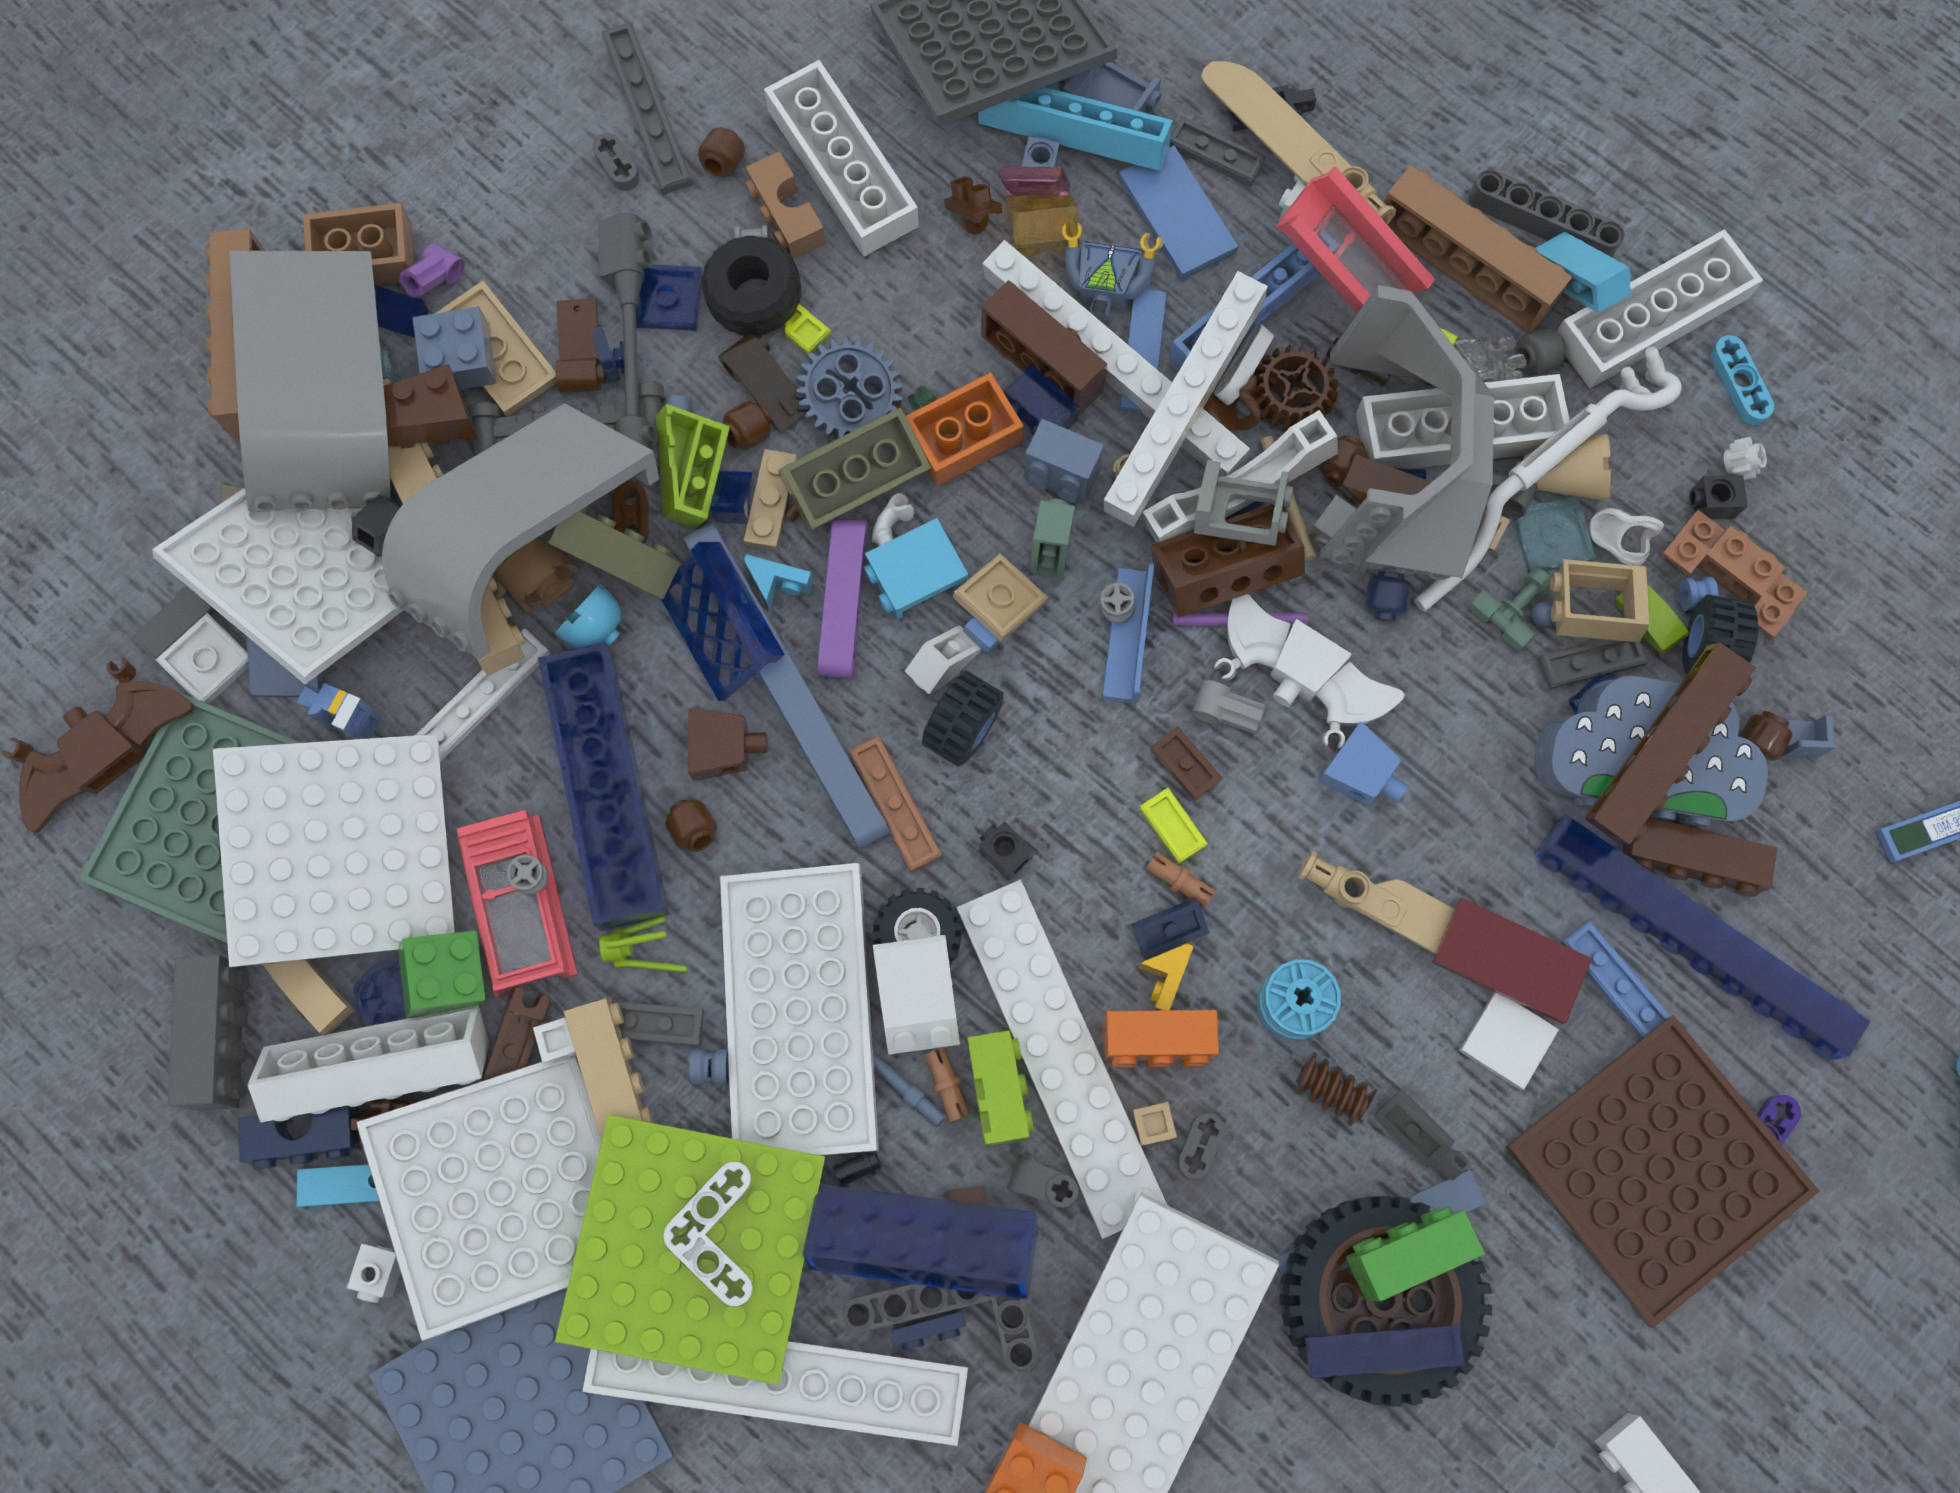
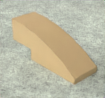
[262,959,355,1035]

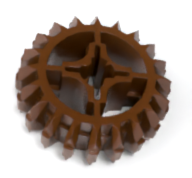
[1250,345,1339,433]

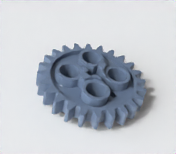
[796,336,903,439]

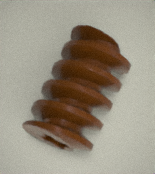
[1296,1051,1377,1126]

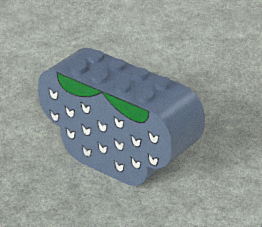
[1534,676,1768,826]

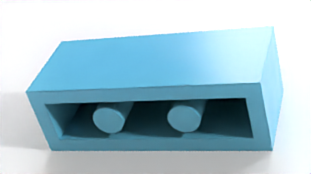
[1535,232,1631,313]

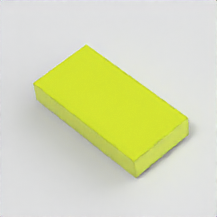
[1139,788,1208,865]

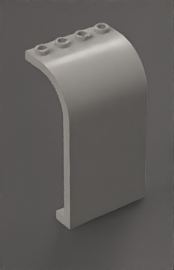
[229,251,391,512]
[382,403,659,660]

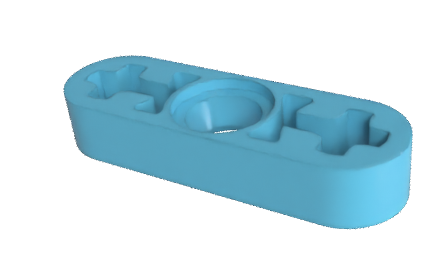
[1710,335,1774,426]

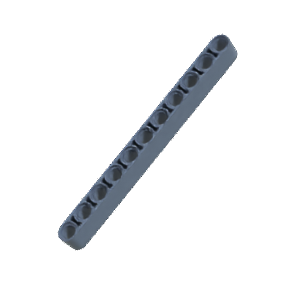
[682,522,890,850]

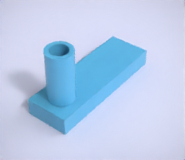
[297,1165,379,1207]

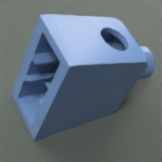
[1318,721,1409,805]

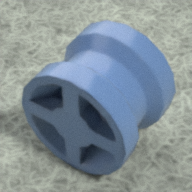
[1678,577,1718,611]

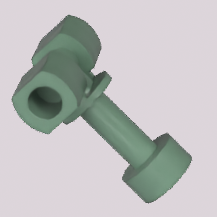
[1468,568,1551,653]

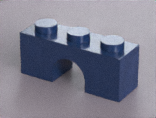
[238,1105,361,1170]

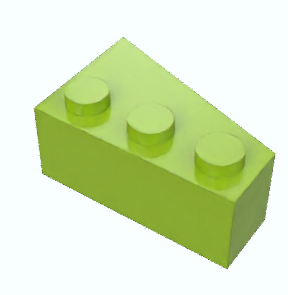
[655,404,730,529]
[967,1030,1034,1148]

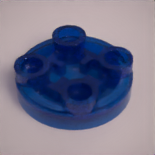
[353,960,413,1026]

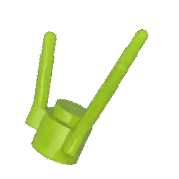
[599,916,688,973]

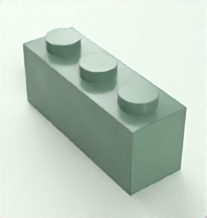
[1030,499,1075,580]

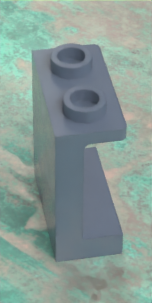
[1063,62,1162,113]

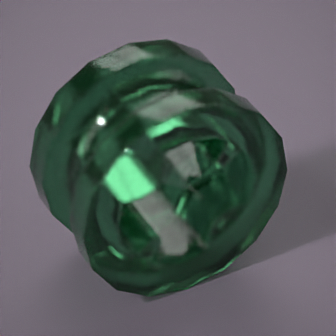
[908,385,937,411]

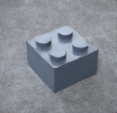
[413,306,497,390]
[1024,419,1104,504]

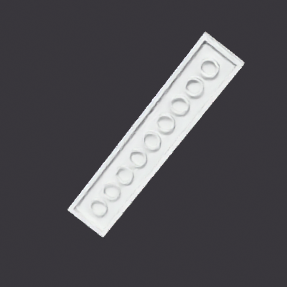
[956,879,1167,1239]
[582,1341,968,1446]

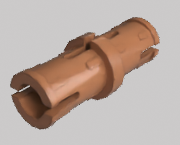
[1145,851,1216,908]
[924,1047,971,1123]

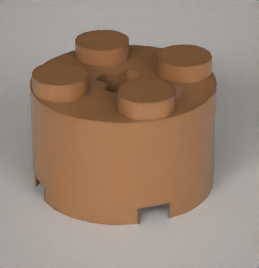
[496,538,579,613]

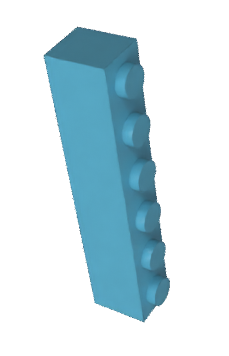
[978,87,1173,171]

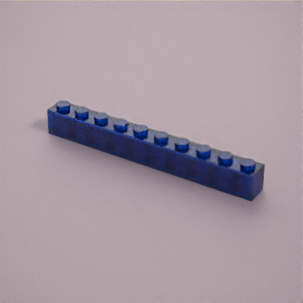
[1534,814,1871,1060]

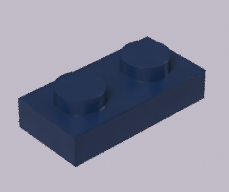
[1130,898,1210,960]
[890,1310,966,1351]

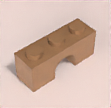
[744,151,826,259]

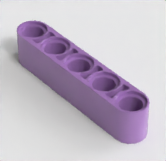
[818,518,867,679]

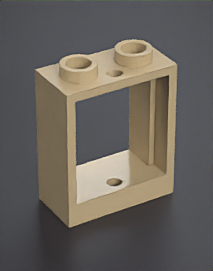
[1550,559,1650,643]

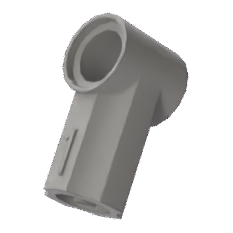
[1191,680,1265,734]

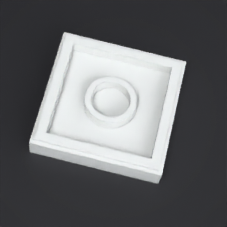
[155,613,249,704]
[1459,992,1559,1091]

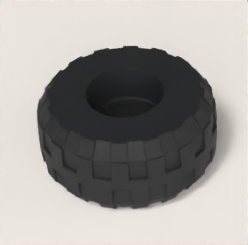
[701,235,801,336]

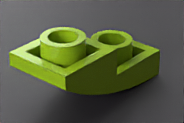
[1615,584,1689,654]

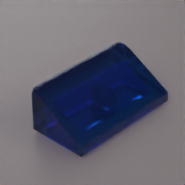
[374,285,429,338]

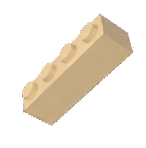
[563,997,654,1142]

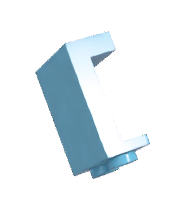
[863,518,968,620]

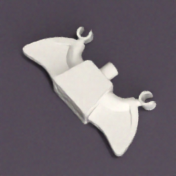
[1214,594,1404,748]

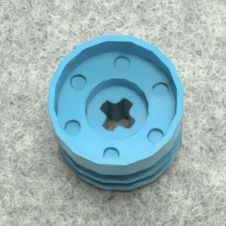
[1257,959,1341,1041]

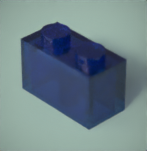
[1004,364,1080,436]

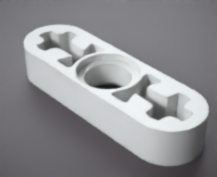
[1214,324,1274,405]

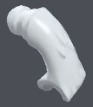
[872,493,914,547]

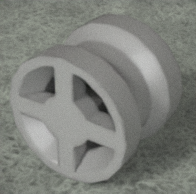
[1100,583,1135,624]
[507,855,549,895]

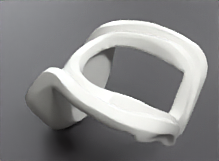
[1589,508,1664,566]

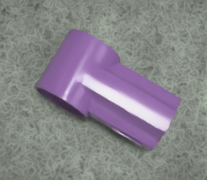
[399,243,465,298]

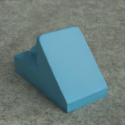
[744,554,813,610]

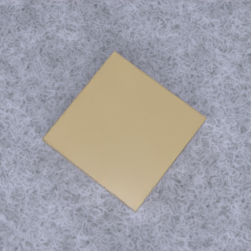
[953,553,1048,642]

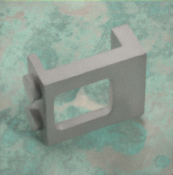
[1194,460,1293,546]

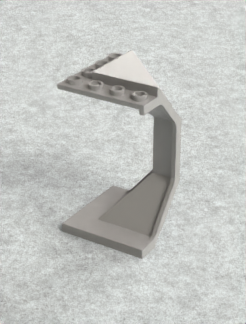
[1320,285,1494,580]

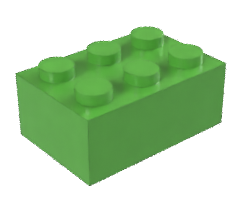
[1345,1206,1485,1301]

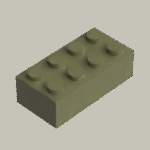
[777,407,931,530]

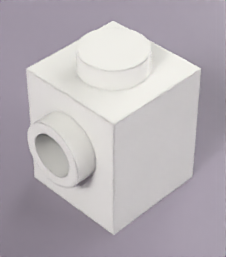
[347,1243,401,1303]

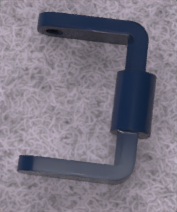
[592,328,620,383]

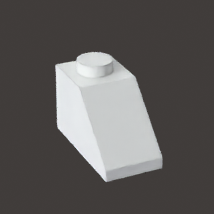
[905,625,982,694]

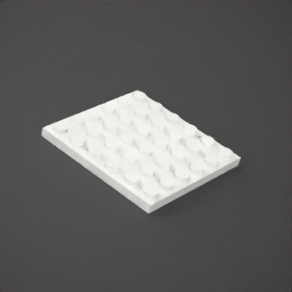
[152,488,403,684]
[213,734,455,967]
[356,1055,601,1342]

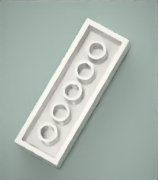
[764,60,919,257]
[1556,229,1763,389]
[1355,374,1570,470]
[248,1005,489,1122]

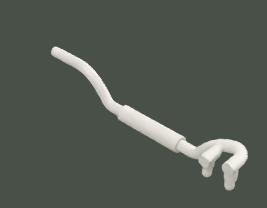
[1414,346,1682,612]

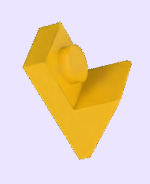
[1139,944,1194,1011]

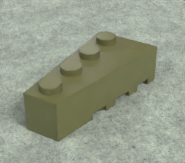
[537,507,681,599]

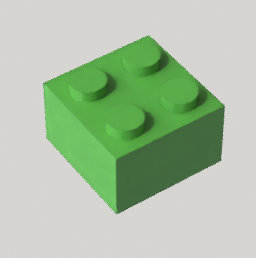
[398,930,485,1018]

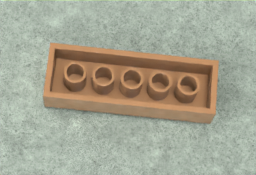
[1384,165,1572,333]
[205,229,265,443]

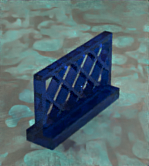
[660,542,785,701]

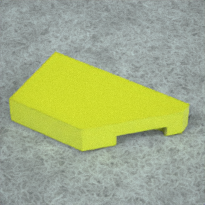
[785,304,831,355]

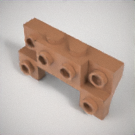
[1659,510,1807,641]

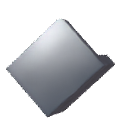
[1783,715,1835,758]

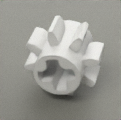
[1724,437,1767,480]

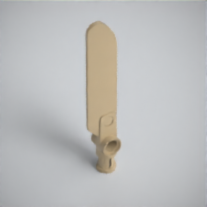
[1201,61,1396,225]
[1297,850,1454,954]

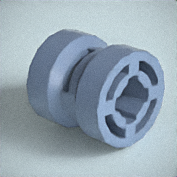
[689,1049,729,1085]

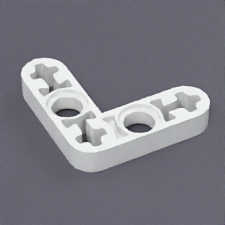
[663,1161,753,1306]

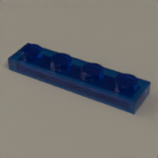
[1305,1325,1465,1378]

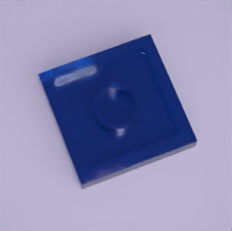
[636,264,703,331]

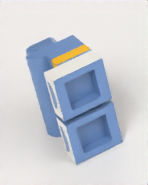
[297,683,382,740]

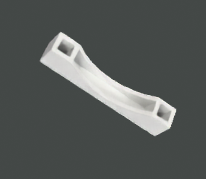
[1143,410,1338,543]

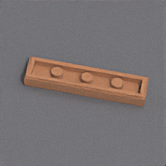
[848,735,942,873]

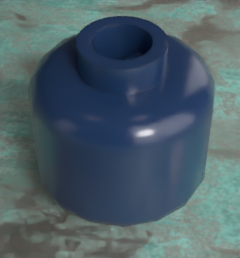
[1365,571,1412,622]

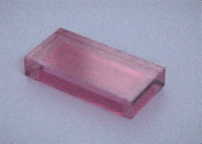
[999,166,1071,196]

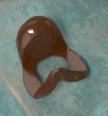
[1203,375,1261,431]

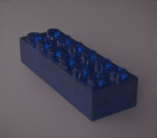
[802,1184,1039,1299]

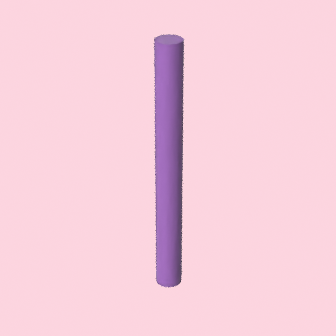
[1172,612,1308,626]

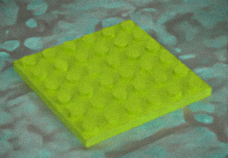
[555,1115,825,1385]

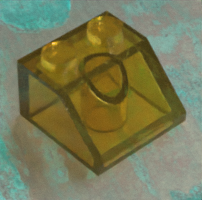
[1005,189,1079,255]

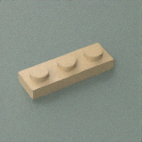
[743,449,798,551]

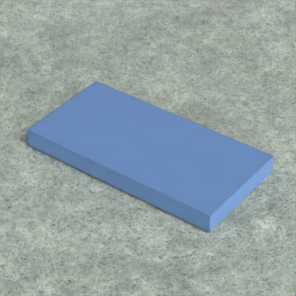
[1118,145,1238,279]

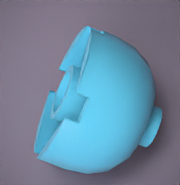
[554,584,621,651]

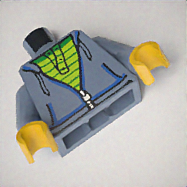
[1062,223,1163,321]

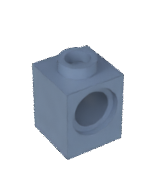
[1020,136,1060,193]

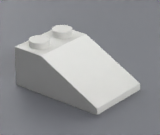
[873,935,960,1055]

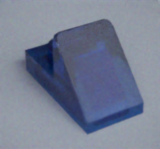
[710,471,753,524]

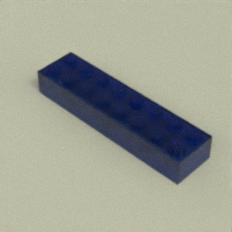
[538,642,670,931]

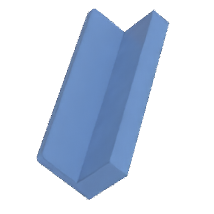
[1102,563,1154,704]

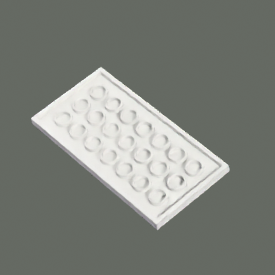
[720,863,879,1156]
[1028,1192,1279,1493]

